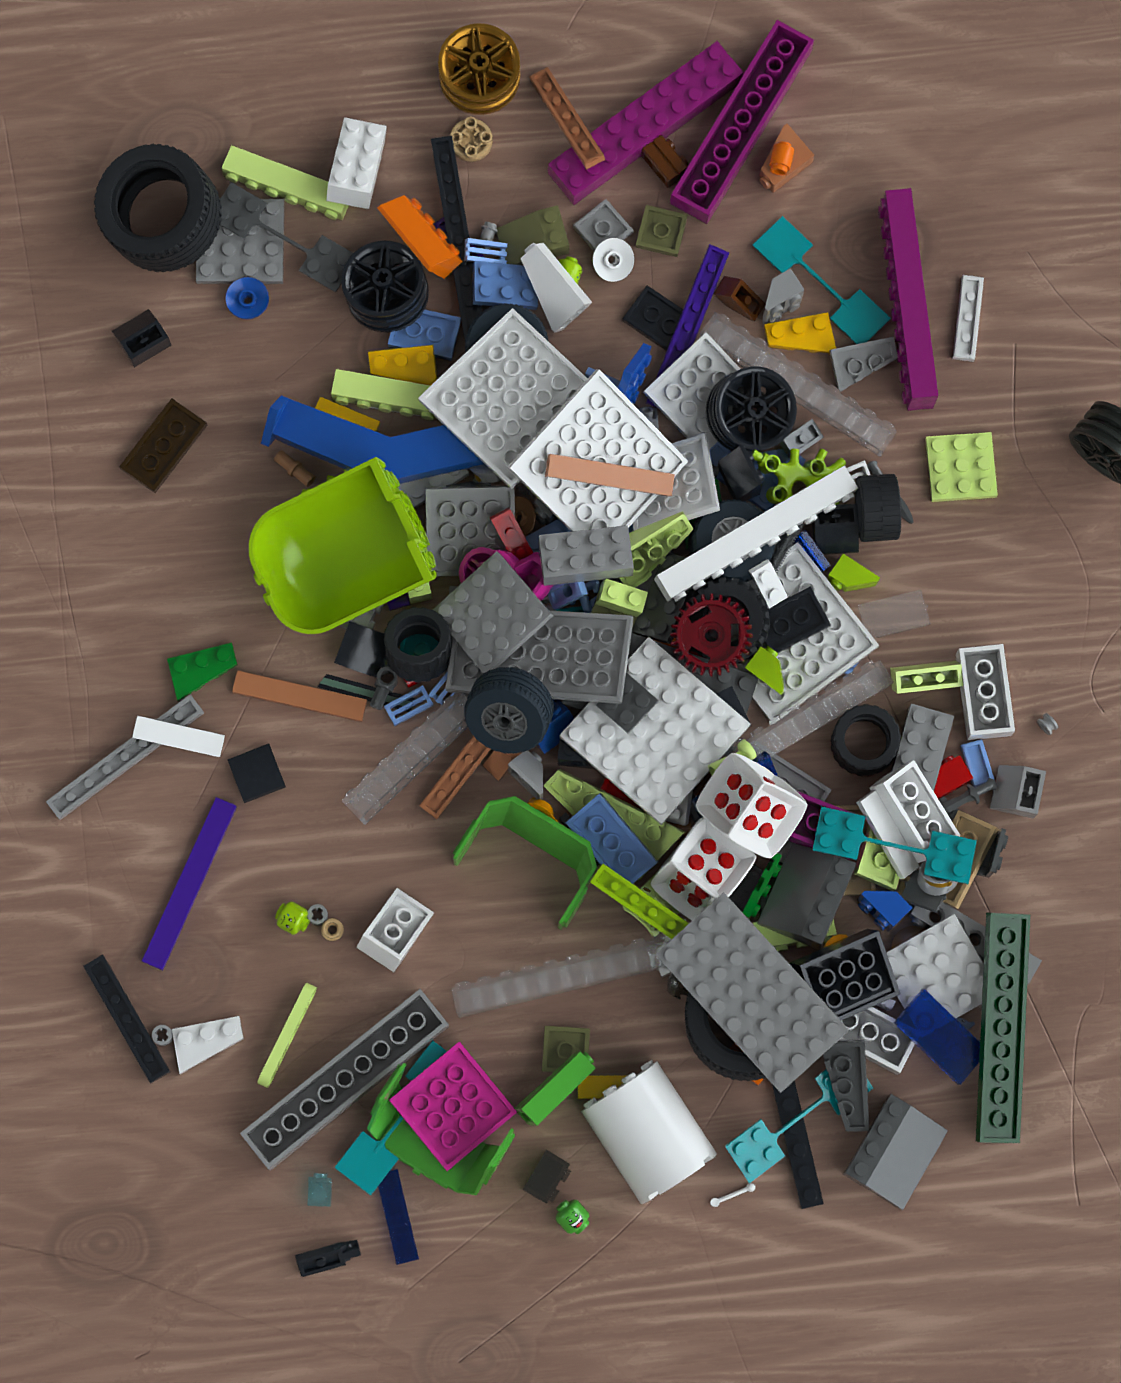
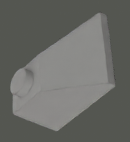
[508,751,543,800]

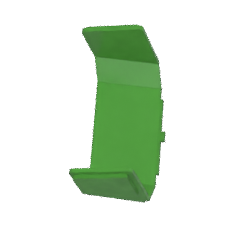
[453,796,597,930]
[367,1063,515,1195]

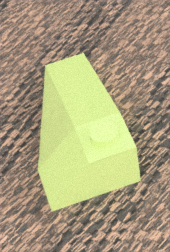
[620,511,693,588]

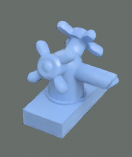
[548,580,600,613]

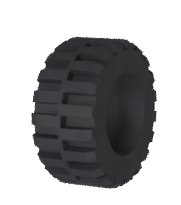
[685,577,770,664]

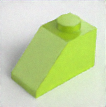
[827,554,880,592]
[745,646,785,695]

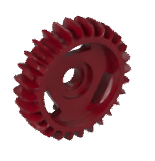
[670,593,753,677]

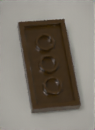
[119,398,208,493]

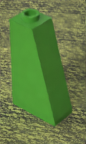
[514,1051,596,1126]

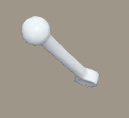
[710,1183,755,1207]

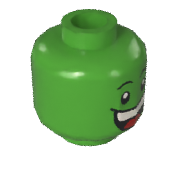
[556,1200,589,1234]

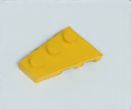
[764,312,836,355]
[368,345,438,386]

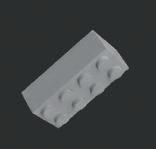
[538,525,634,586]
[890,704,954,792]

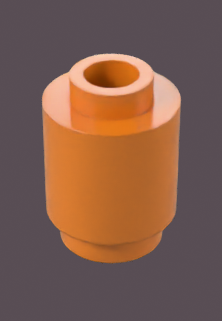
[769,141,795,176]

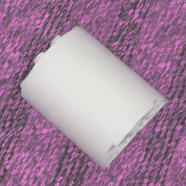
[581,1060,717,1204]

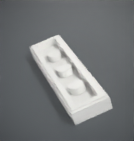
[952,275,984,362]
[132,715,225,757]
[856,790,920,879]

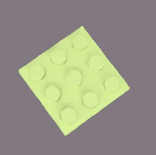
[925,432,998,502]

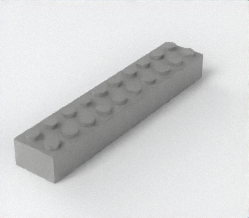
[240,989,449,1171]

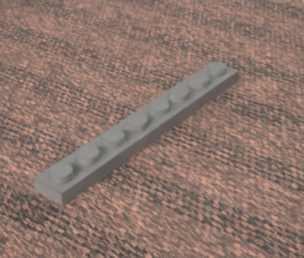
[46,694,204,820]

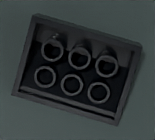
[789,928,900,1021]

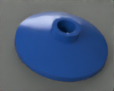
[226,277,269,319]

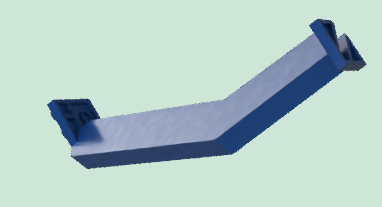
[261,343,652,484]

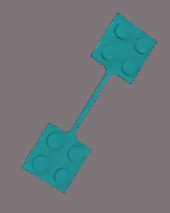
[752,216,891,344]
[813,807,977,884]
[334,1041,447,1196]
[725,1069,874,1183]

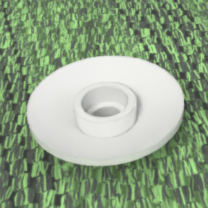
[592,238,634,282]

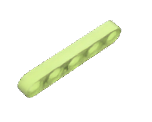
[257,983,317,1088]

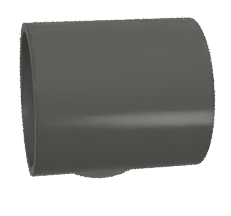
[370,666,398,710]

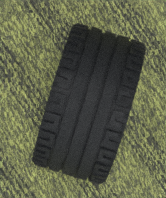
[94,144,222,272]
[685,992,766,1081]

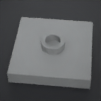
[573,199,634,251]

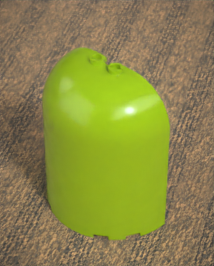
[249,457,437,634]

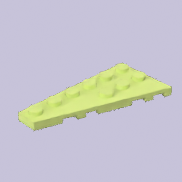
[543,769,685,880]

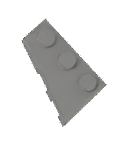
[829,337,898,393]

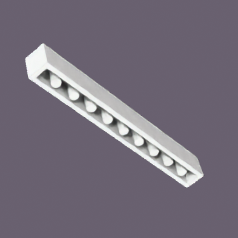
[654,465,858,602]

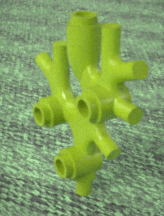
[752,448,846,505]

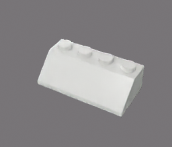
[869,760,961,863]

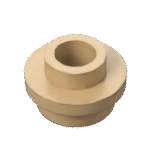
[321,918,344,941]

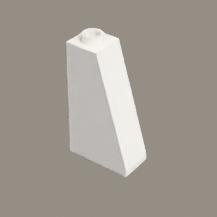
[521,243,592,333]

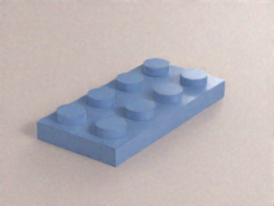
[566,793,659,884]

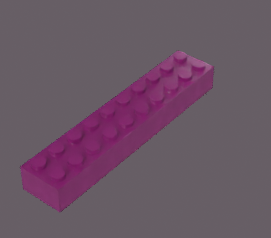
[670,20,814,224]
[548,41,744,205]
[878,188,939,411]

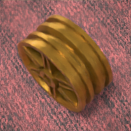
[438,23,520,115]

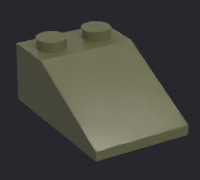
[496,205,569,266]

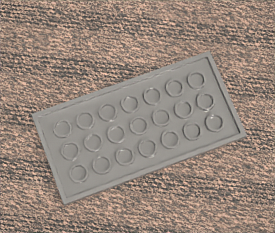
[445,611,633,704]
[655,892,849,1093]

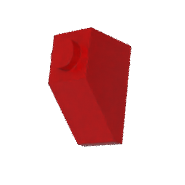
[934,755,973,800]

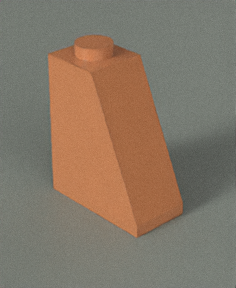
[760,124,814,193]

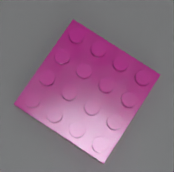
[388,1041,517,1172]

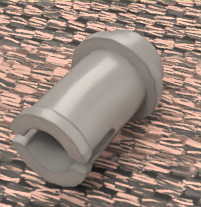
[477,222,498,250]

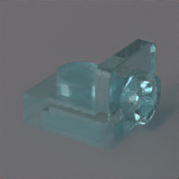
[307,1173,333,1207]

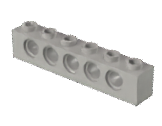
[908,902,1042,985]

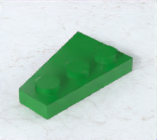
[167,642,238,702]
[742,853,782,919]

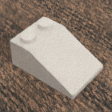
[356,888,434,972]

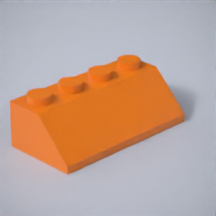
[377,195,463,279]

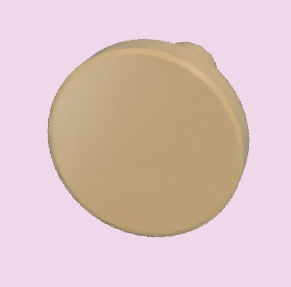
[450,117,493,162]

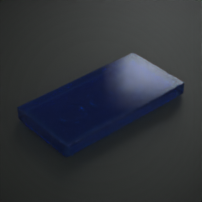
[894,989,980,1085]

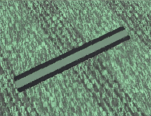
[317,674,416,712]

